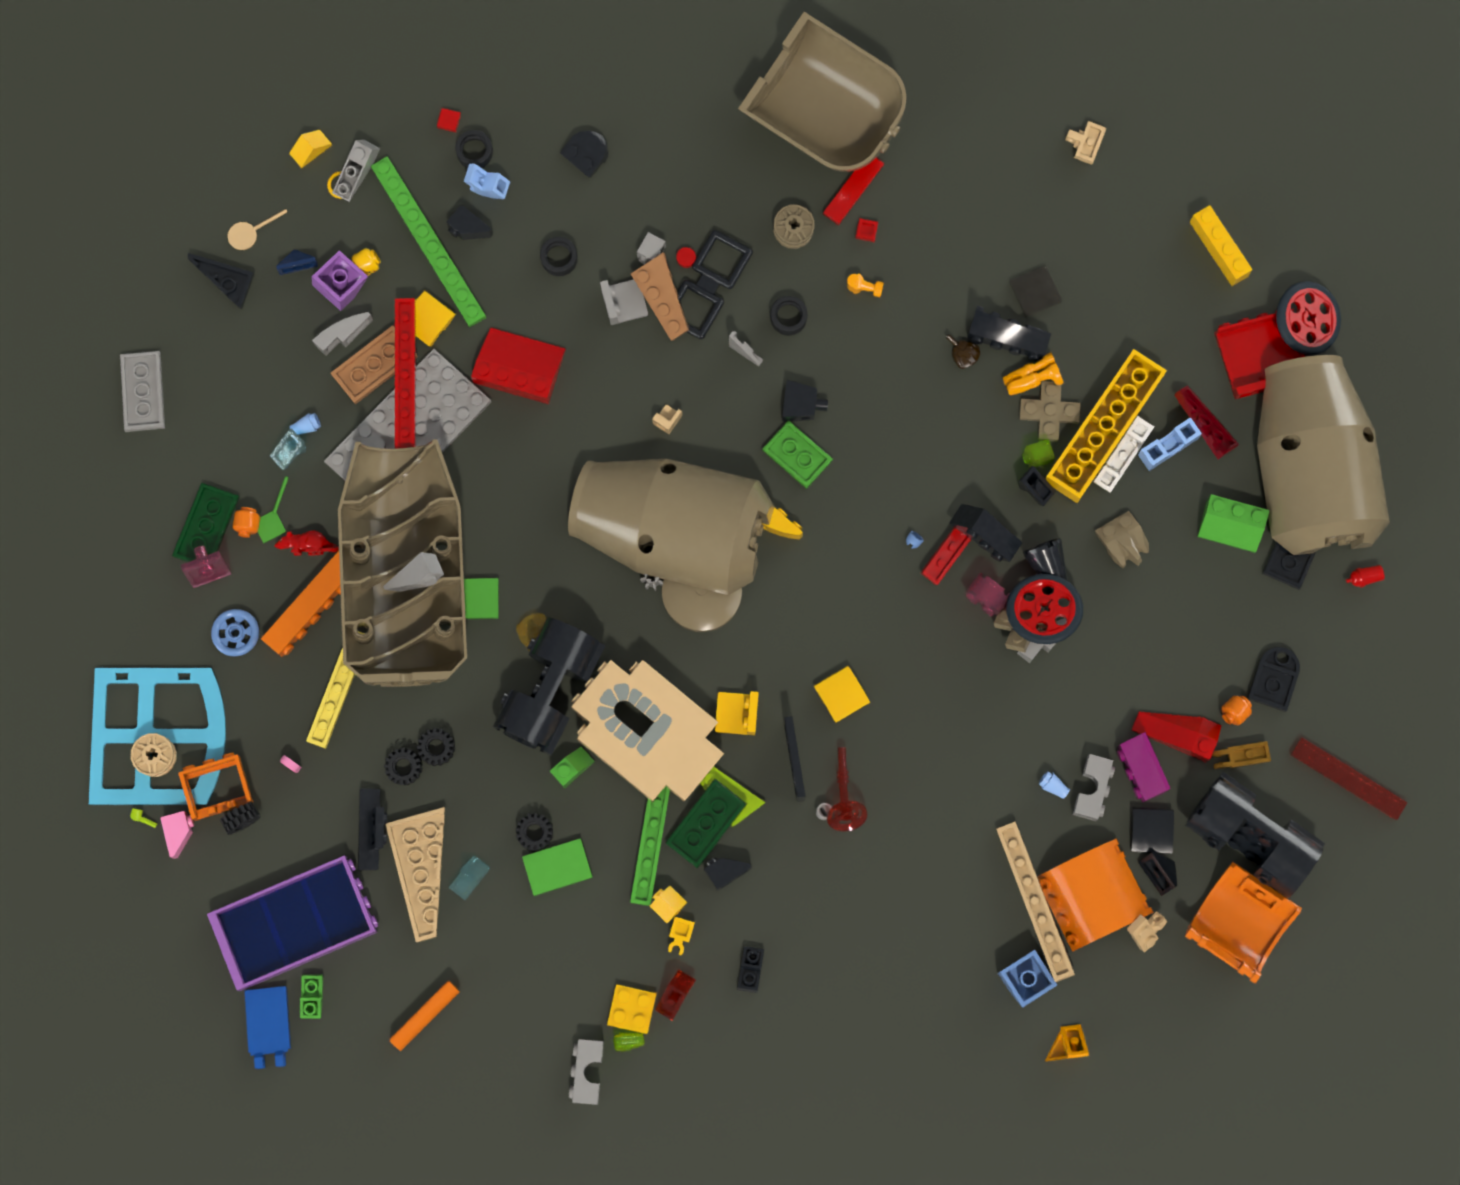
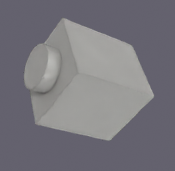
[637,232,666,265]

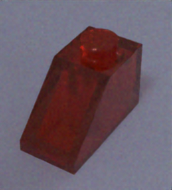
[655,969,696,1021]

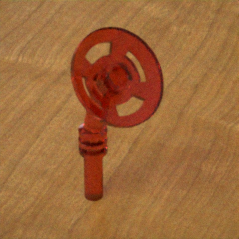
[827,747,867,831]

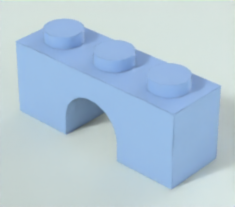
[1138,418,1202,471]

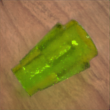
[613,1032,644,1053]

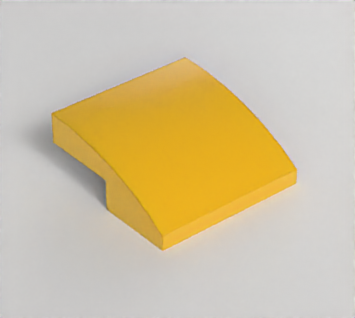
[416,291,456,346]
[814,666,870,723]

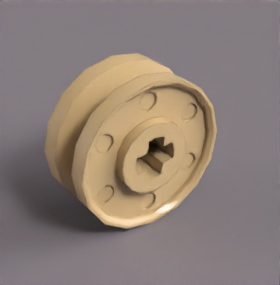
[131,733,177,777]

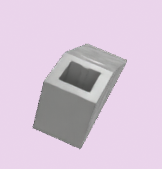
[332,140,380,202]

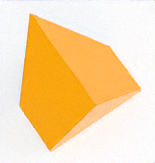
[1044,1024,1089,1062]

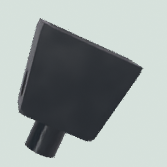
[782,380,828,422]

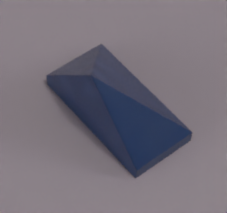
[276,249,318,275]

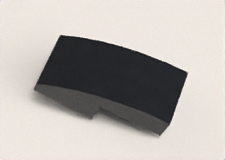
[737,946,764,993]

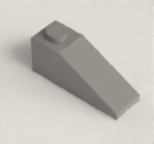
[383,552,444,592]

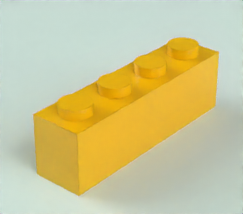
[1190,205,1253,286]

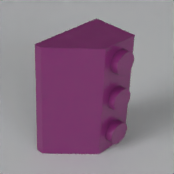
[1116,733,1171,803]

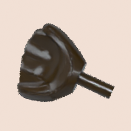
[946,334,980,369]

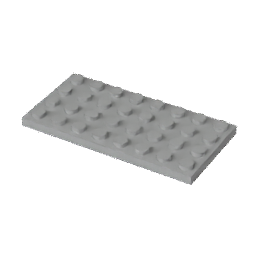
[324,349,491,481]

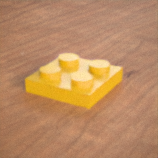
[607,984,656,1034]

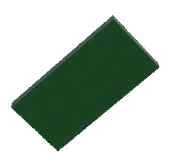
[172,483,240,570]
[666,779,747,868]

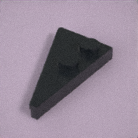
[187,253,254,309]

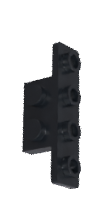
[358,788,387,871]

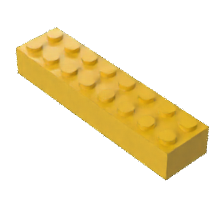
[1046,349,1167,503]

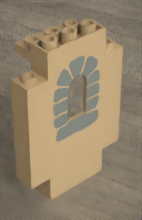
[571,660,724,802]

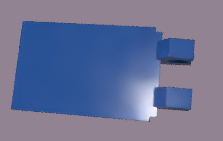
[245,986,291,1069]

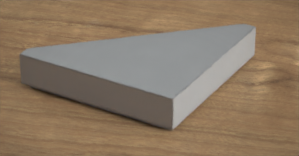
[729,331,763,367]

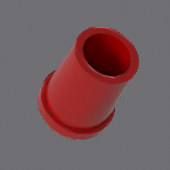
[1345,565,1385,588]

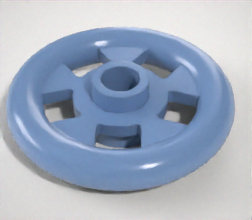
[211,609,259,656]

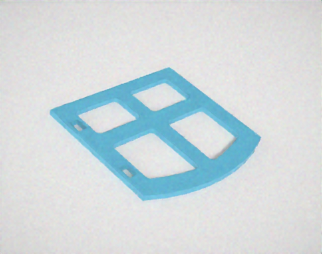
[89,668,226,805]

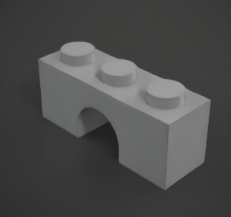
[1072,754,1115,821]
[569,1039,604,1105]

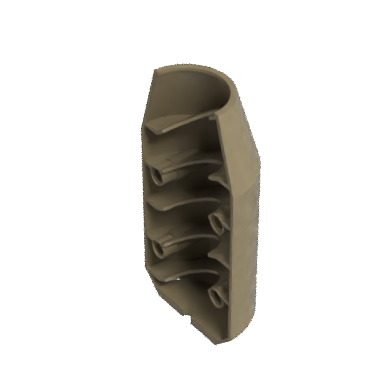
[338,439,467,687]

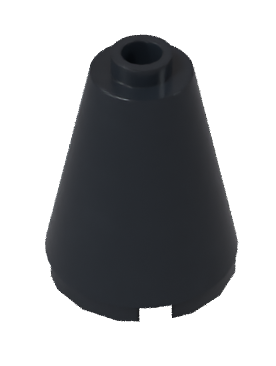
[1023,538,1068,593]

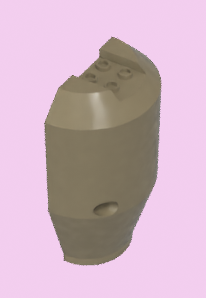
[1257,355,1390,555]
[568,459,775,595]

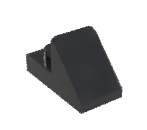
[1019,466,1056,506]

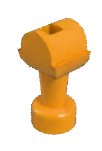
[847,273,884,298]

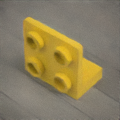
[715,691,758,735]

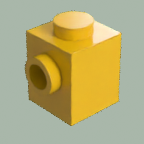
[650,886,687,923]

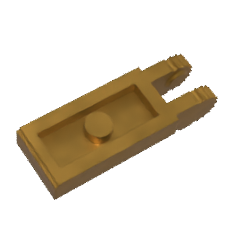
[1212,741,1271,769]

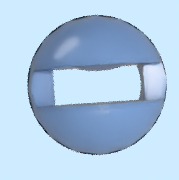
[906,531,924,549]

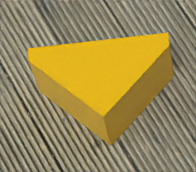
[289,130,332,168]

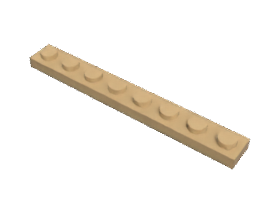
[996,822,1075,982]

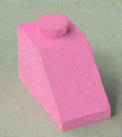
[160,811,194,859]

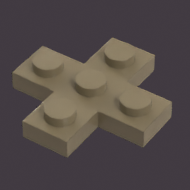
[1019,381,1080,442]
[994,595,1058,653]

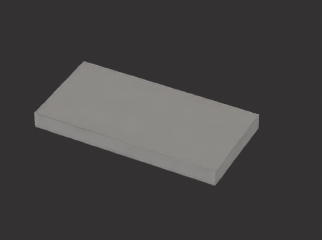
[120,351,165,432]

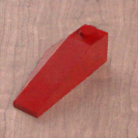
[1131,711,1222,763]

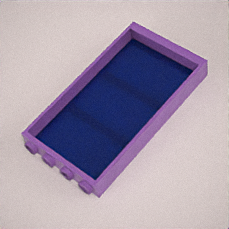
[207,855,379,991]

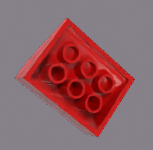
[471,327,566,404]

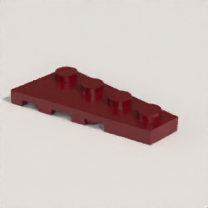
[1174,385,1239,460]

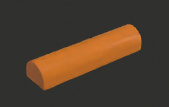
[390,981,460,1051]

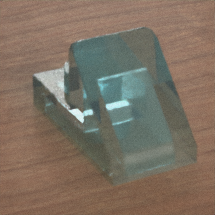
[270,429,306,470]
[449,856,491,901]

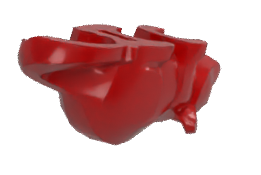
[275,530,339,556]

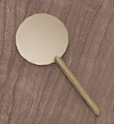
[228,209,287,250]

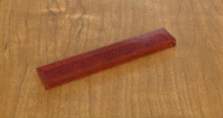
[1291,738,1407,820]

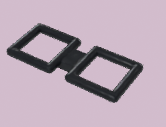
[677,230,753,339]

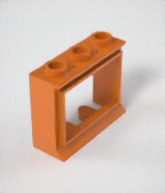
[178,753,254,821]

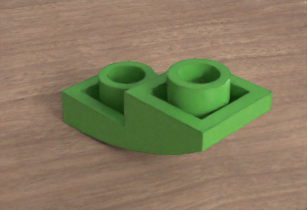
[300,974,323,1019]

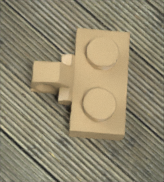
[1065,121,1106,165]
[1127,911,1167,953]

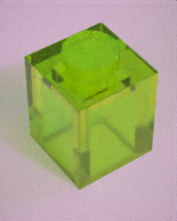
[1022,439,1055,468]

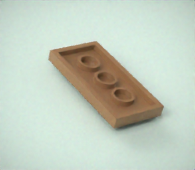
[331,325,418,405]

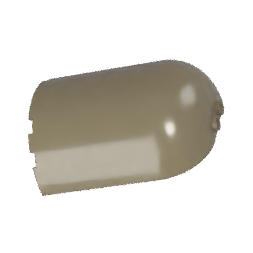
[738,12,906,172]

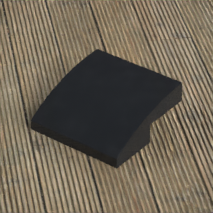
[1131,808,1174,853]

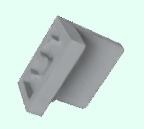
[600,280,648,325]

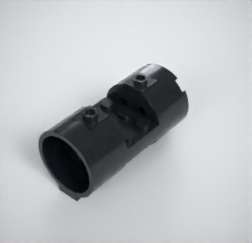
[493,617,606,756]
[1185,772,1325,898]

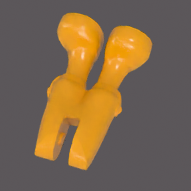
[1003,352,1064,396]

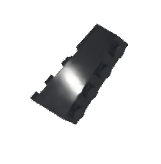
[967,305,1052,361]

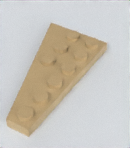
[386,807,445,943]

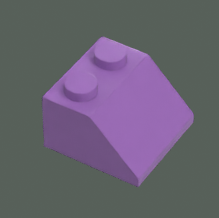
[312,250,368,311]

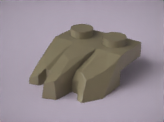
[1095,511,1149,568]

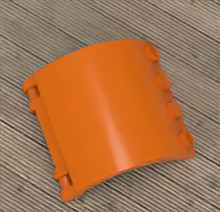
[1037,838,1154,952]
[1185,862,1302,984]

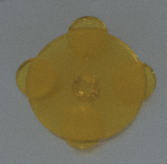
[516,613,546,651]

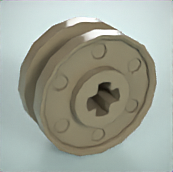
[773,205,814,249]

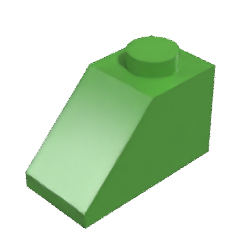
[550,747,595,789]

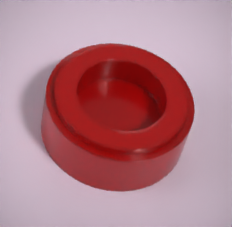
[676,247,696,268]

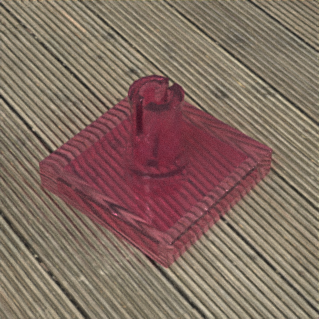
[181,546,231,588]

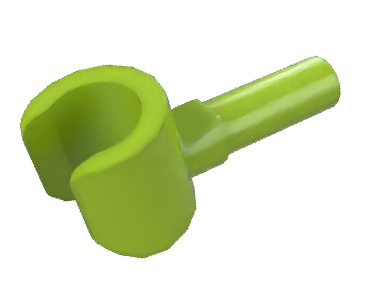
[130,808,157,828]

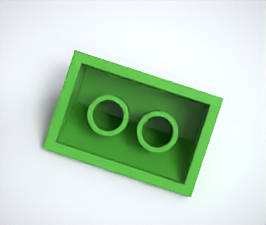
[1197,494,1269,553]

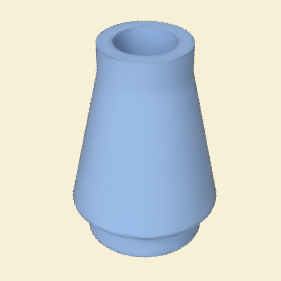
[290,413,321,436]
[1038,771,1070,799]

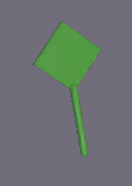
[258,476,288,543]

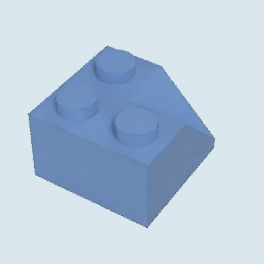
[998,950,1057,1007]

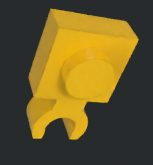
[668,917,695,955]

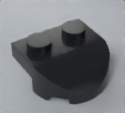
[560,131,609,178]

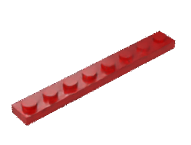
[395,298,416,449]

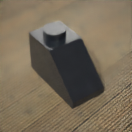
[446,205,493,240]
[704,857,752,891]

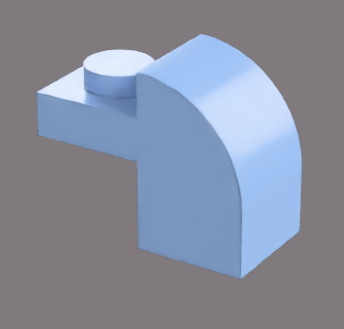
[464,164,510,199]

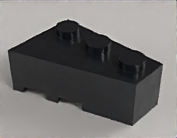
[949,504,1023,562]

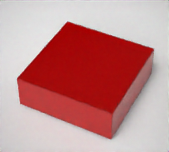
[437,108,461,133]
[855,218,878,242]

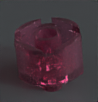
[965,572,1010,617]

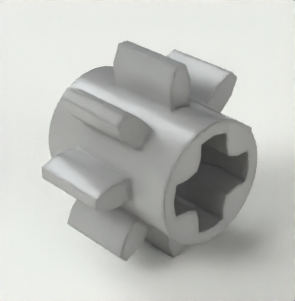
[640,574,663,591]

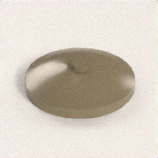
[662,579,742,632]

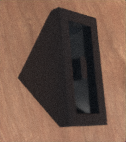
[1138,852,1178,896]

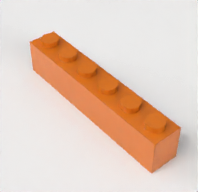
[261,551,341,657]

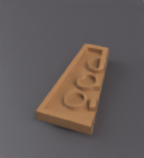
[631,253,689,341]

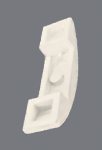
[1094,416,1154,493]

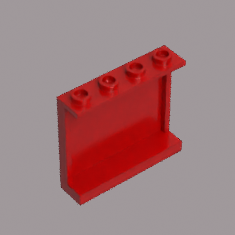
[1214,309,1305,399]

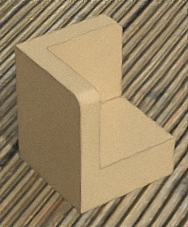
[652,405,682,434]

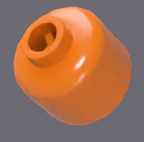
[232,507,260,538]
[1222,696,1252,725]

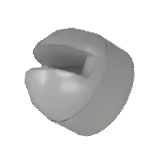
[816,803,833,820]

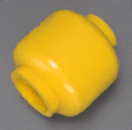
[352,248,381,276]

